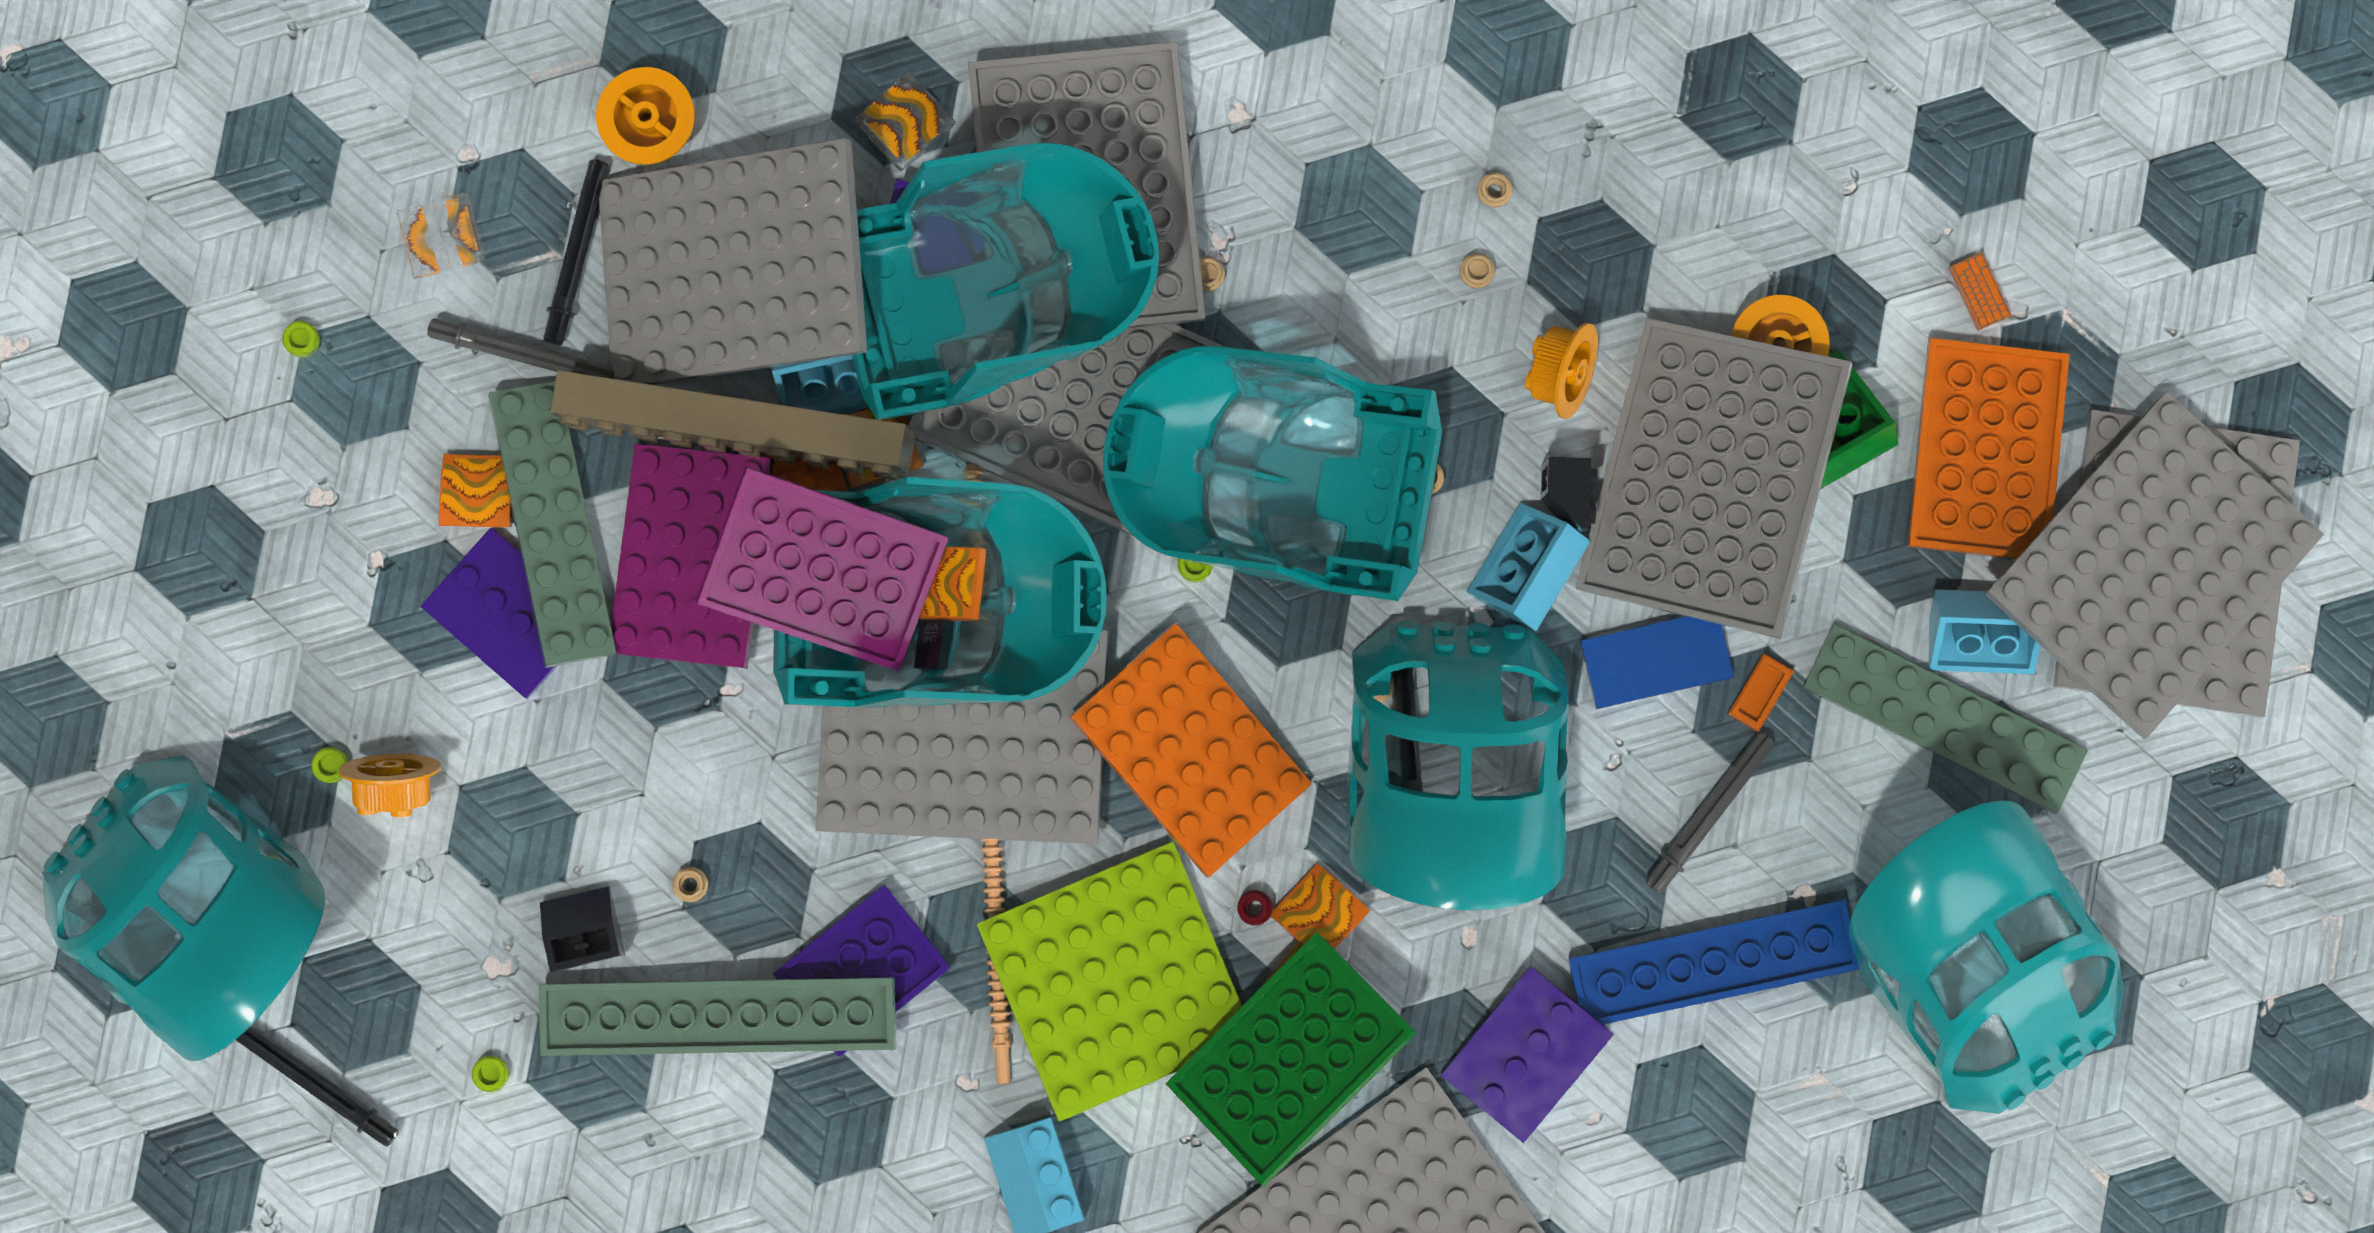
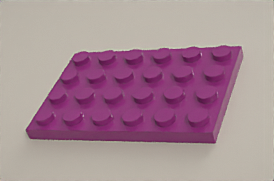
[611,444,774,669]
[695,466,949,671]

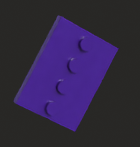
[420,527,557,700]
[773,885,951,1057]
[1441,965,1614,1143]

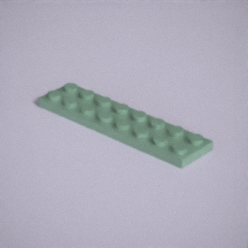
[488,381,616,668]
[1802,625,2088,814]

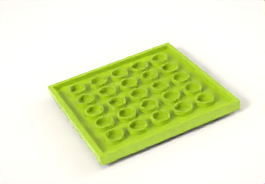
[976,841,1242,1122]

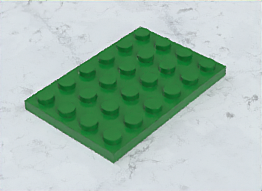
[1165,932,1417,1187]

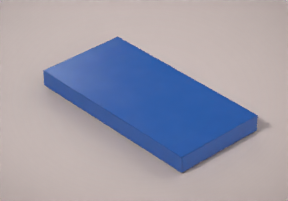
[1580,616,1734,710]

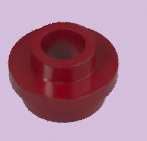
[1237,890,1273,926]

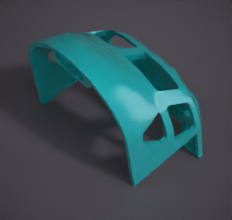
[1346,620,1569,910]

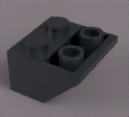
[1541,457,1597,535]
[540,886,625,972]

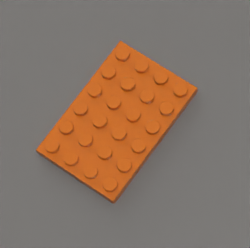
[1907,338,2070,559]
[1068,623,1312,877]

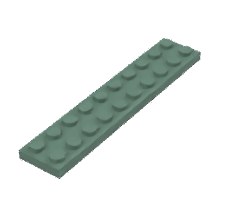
[539,977,896,1056]

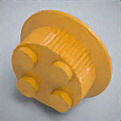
[596,67,695,165]
[1731,295,1830,357]
[1525,323,1598,419]
[339,754,441,817]

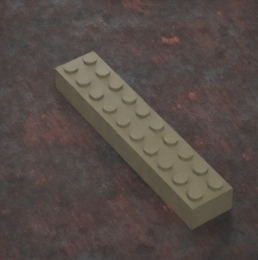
[550,370,916,480]

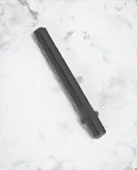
[427,318,615,379]
[1645,732,1775,894]

